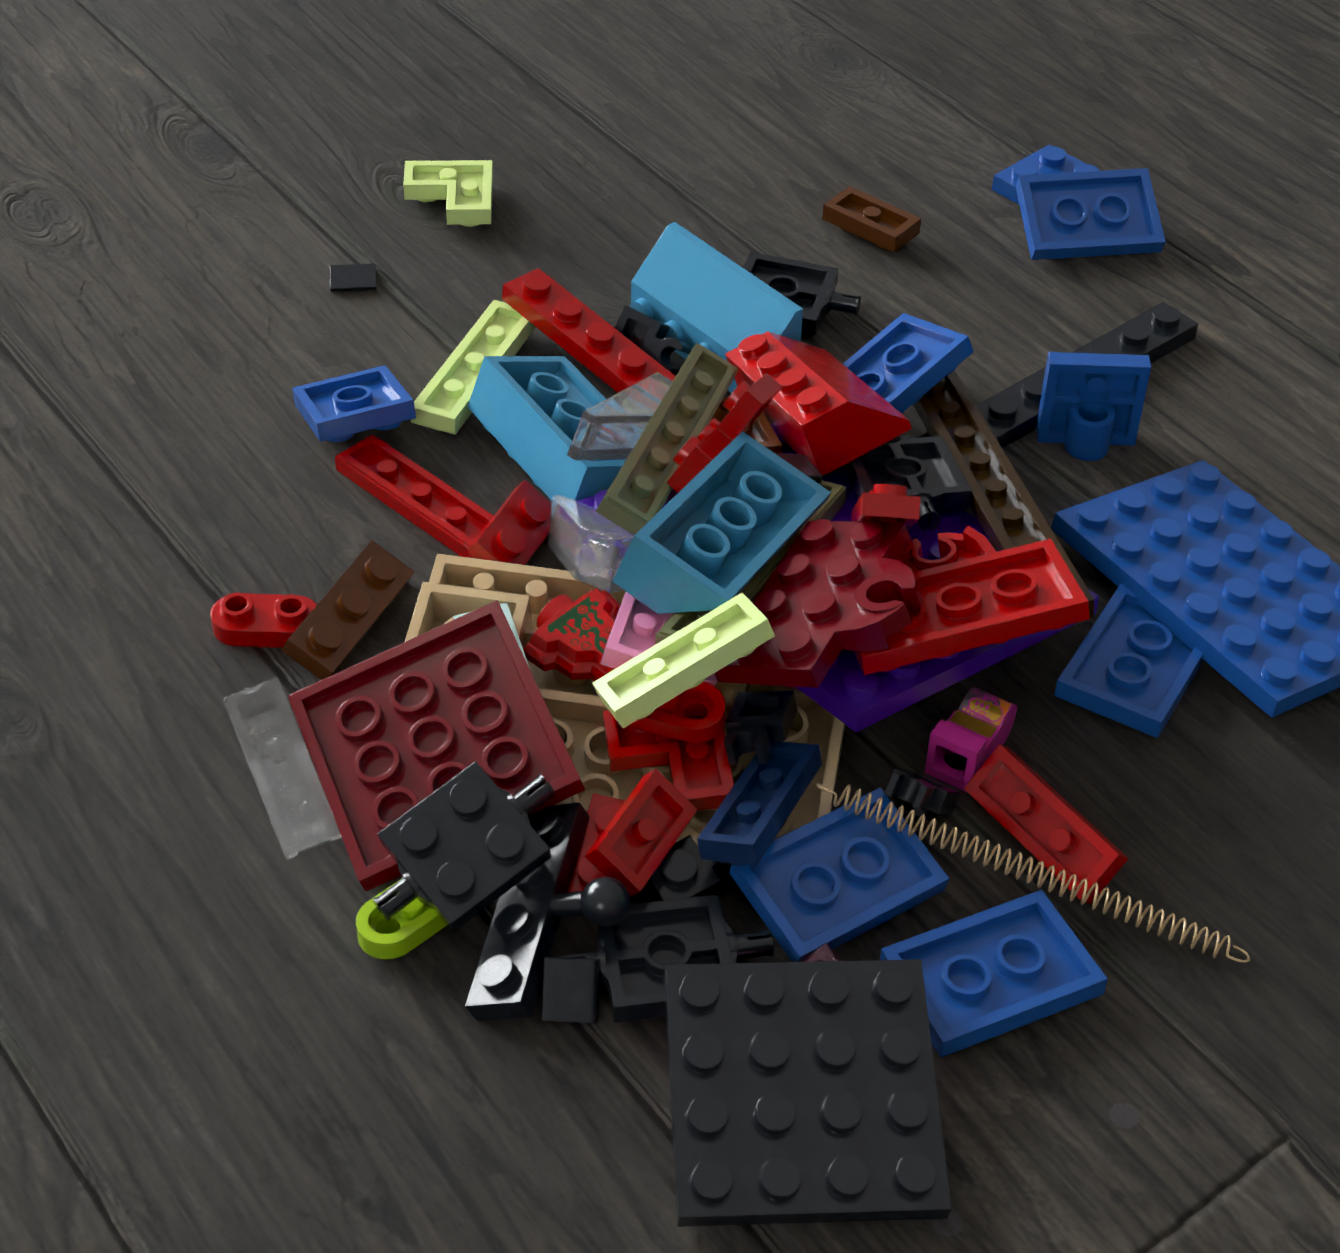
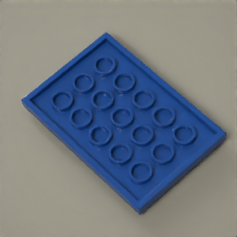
[1051,460,1340,718]

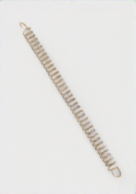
[815,783,1250,963]

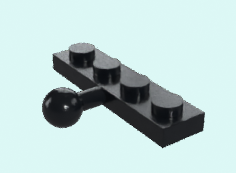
[465,802,631,1021]

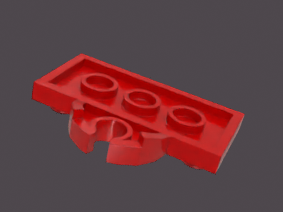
[854,526,1090,675]

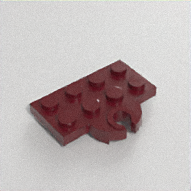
[714,519,922,688]

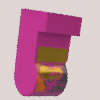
[924,687,1017,793]

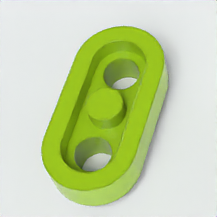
[356,878,447,959]

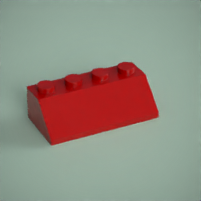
[725,331,912,476]

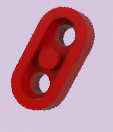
[210,593,317,648]
[628,682,726,743]

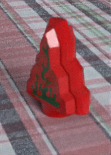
[523,588,621,682]

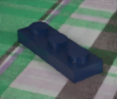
[697,741,822,865]

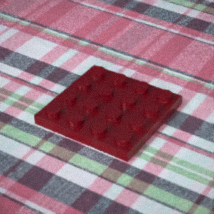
[288,600,585,892]

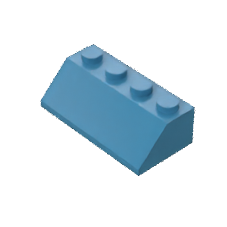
[630,222,803,393]
[467,356,641,520]
[612,431,831,614]

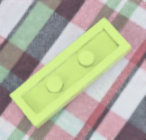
[592,593,775,728]

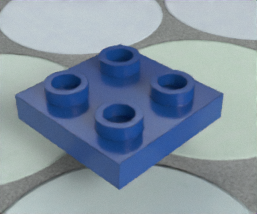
[1035,352,1151,461]

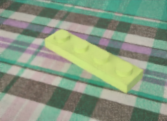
[411,300,536,435]

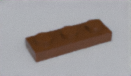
[281,540,415,680]

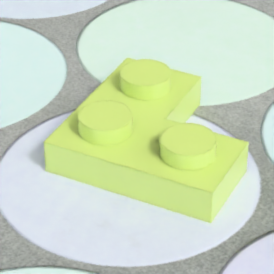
[403,160,493,227]

